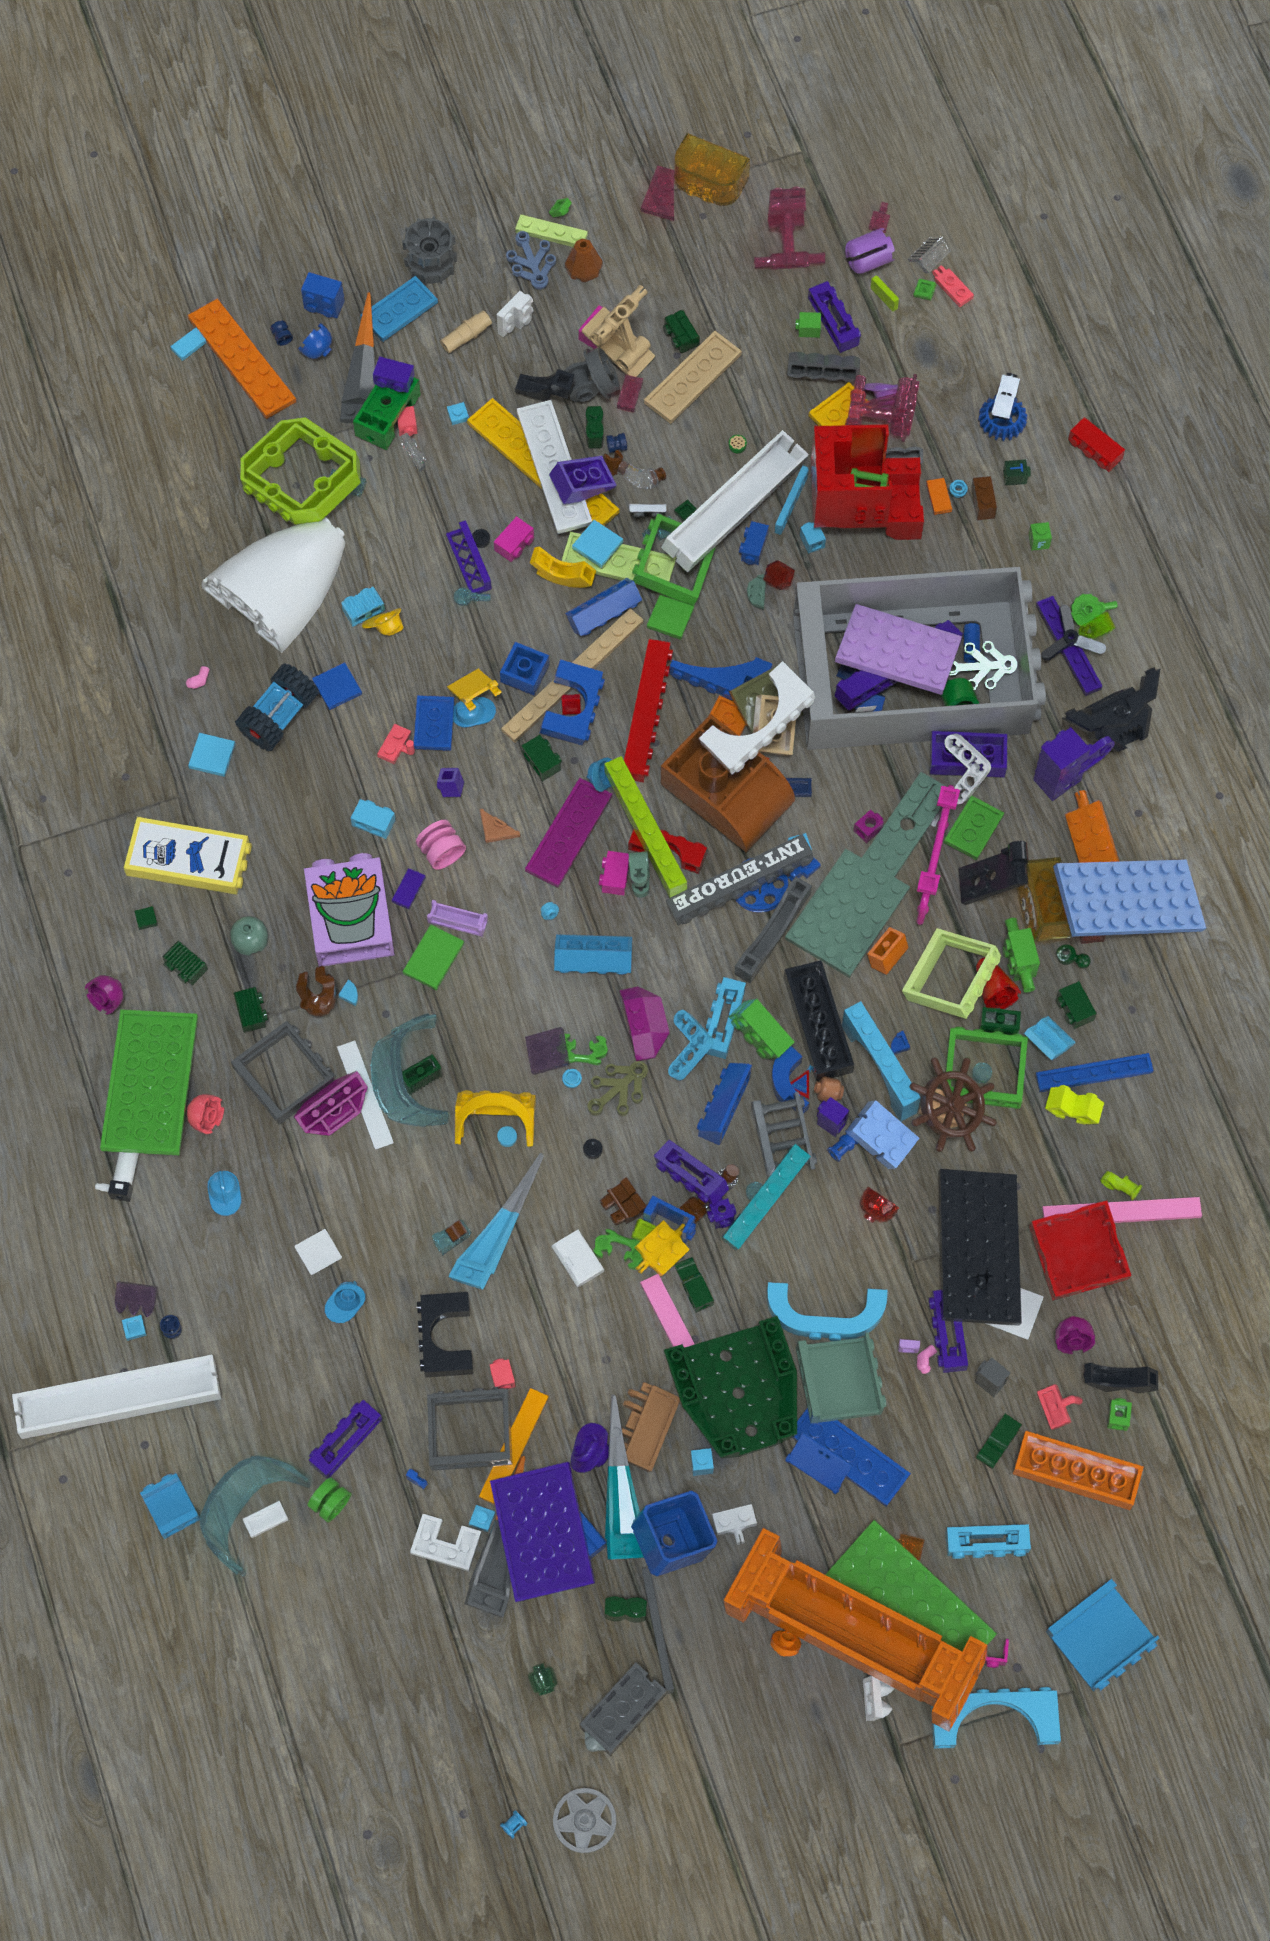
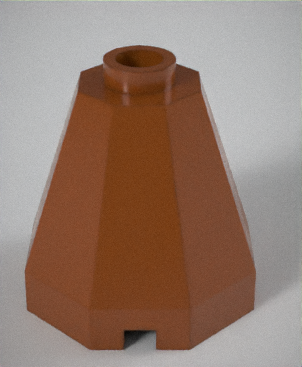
[565,238,603,282]

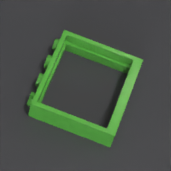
[632,514,716,606]
[945,1027,1028,1109]

